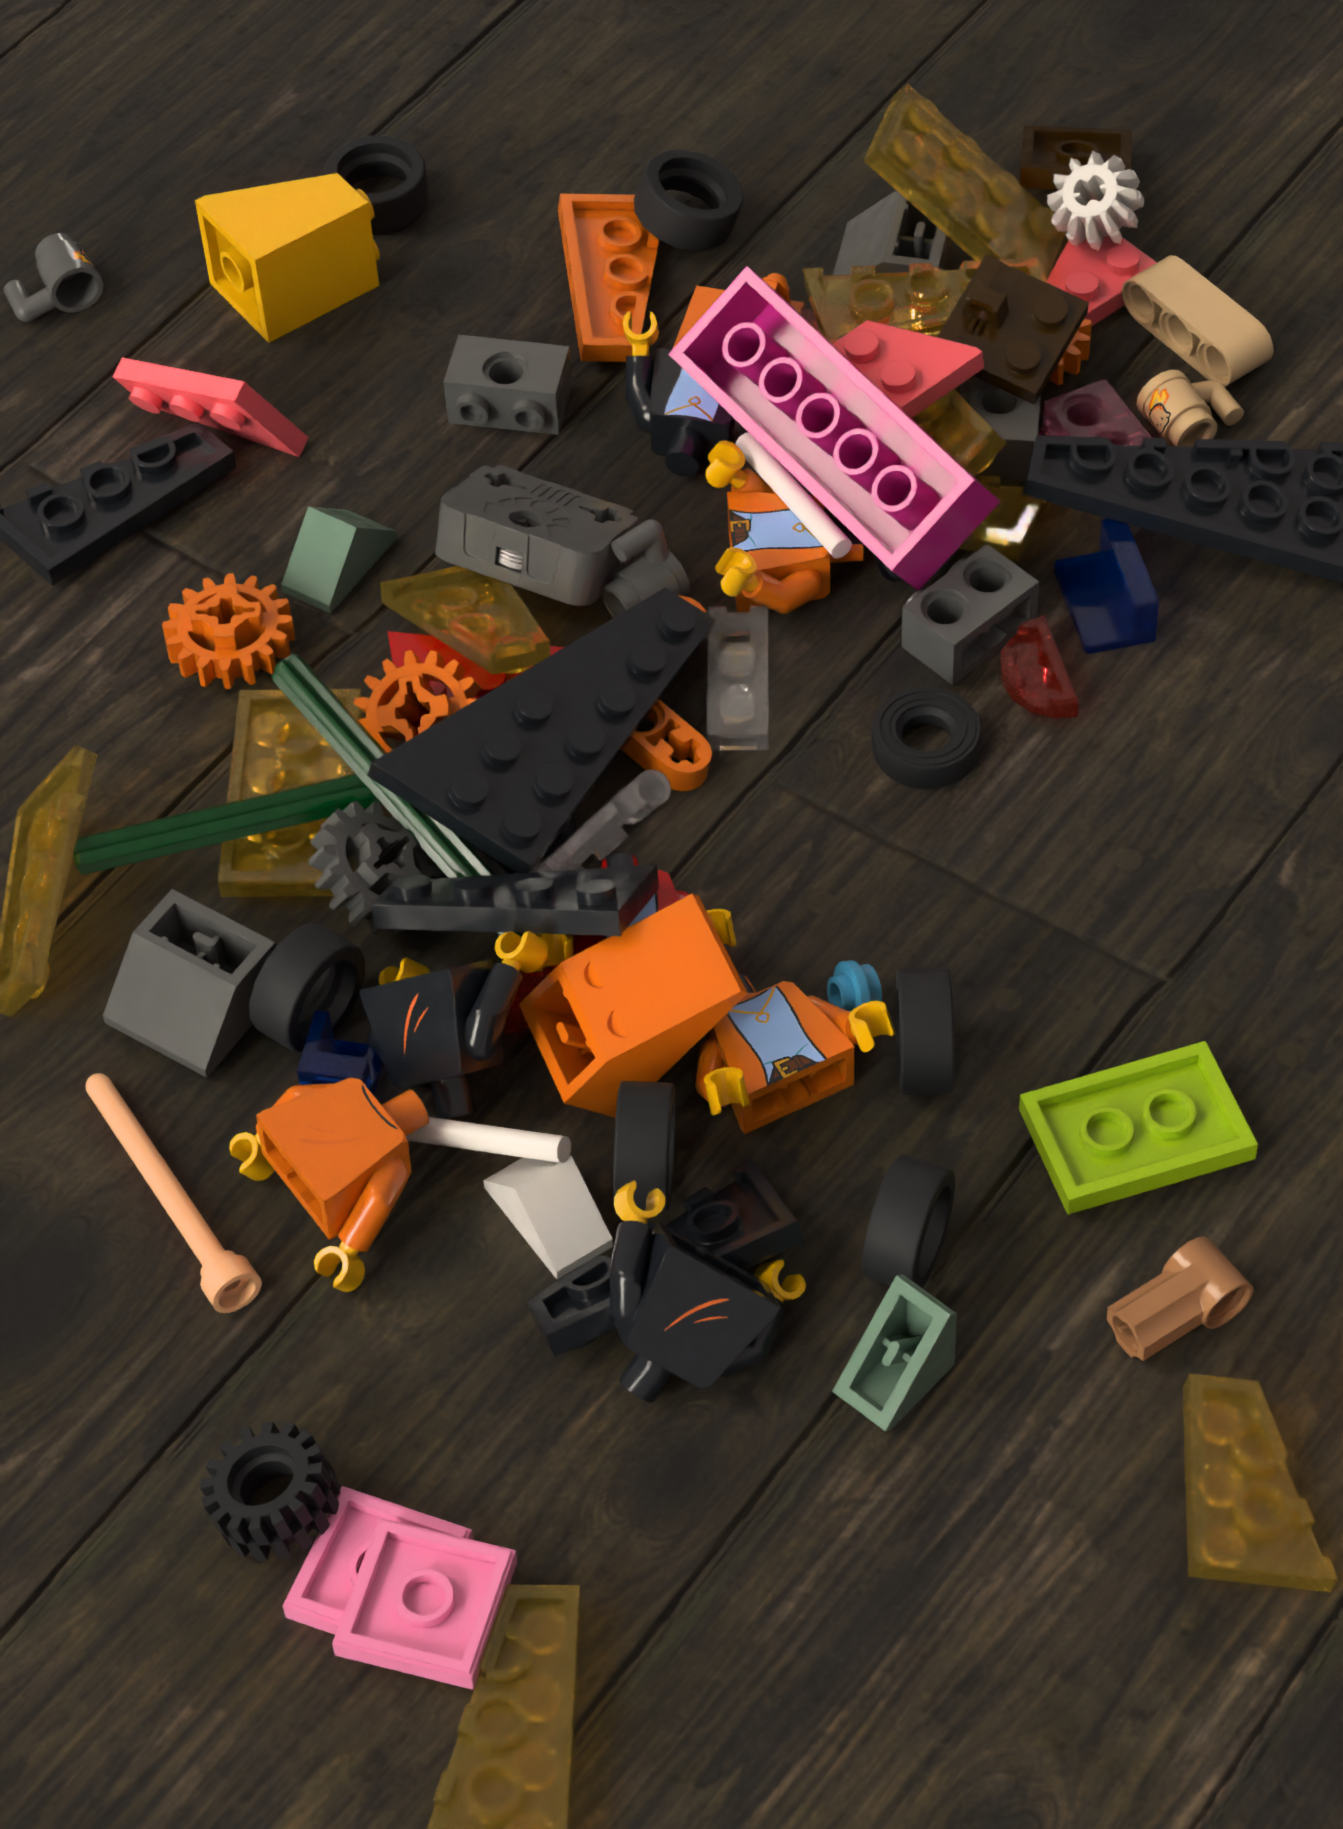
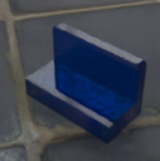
[1054,518,1159,654]

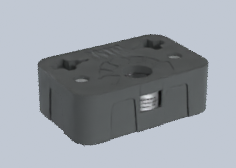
[435,465,638,606]

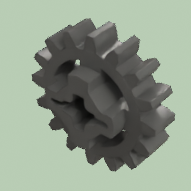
[308,801,442,935]

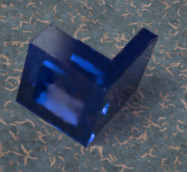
[297,1010,383,1095]

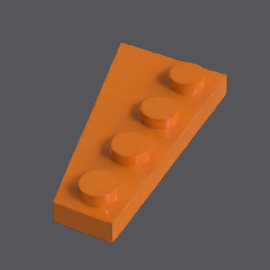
[558,194,659,362]

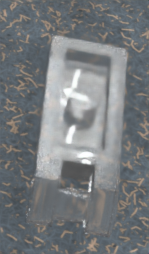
[707,606,769,751]
[531,770,671,873]

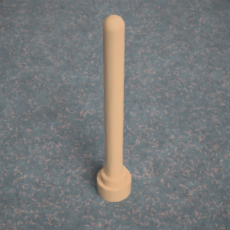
[86,1073,262,1313]

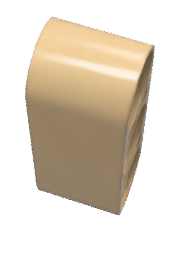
[1121,255,1274,387]

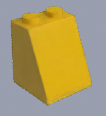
[195,173,380,343]

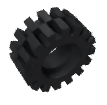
[200,1421,340,1561]

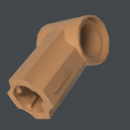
[1107,1236,1254,1361]

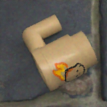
[1136,370,1244,447]

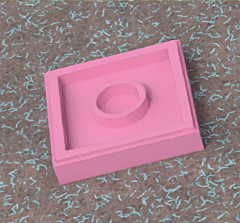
[283,1486,474,1635]
[332,1517,517,1690]

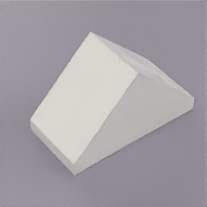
[483,1156,613,1280]

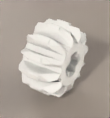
[1047,151,1144,251]

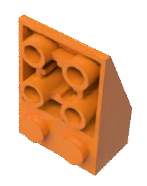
[519,894,748,1118]

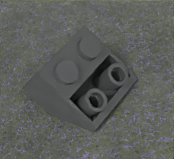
[827,187,957,315]
[103,889,276,1078]

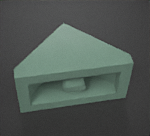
[281,506,397,614]
[832,1274,957,1431]

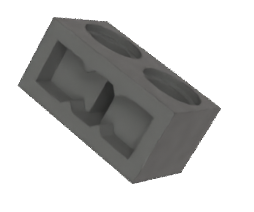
[901,544,1039,685]

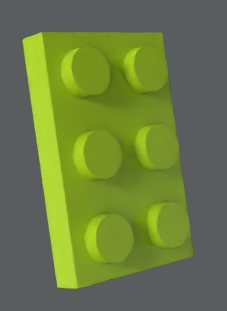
[1019,1041,1258,1215]

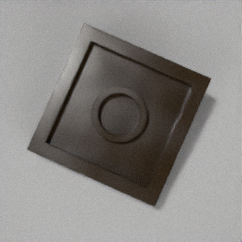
[1019,126,1132,190]
[937,255,1089,405]

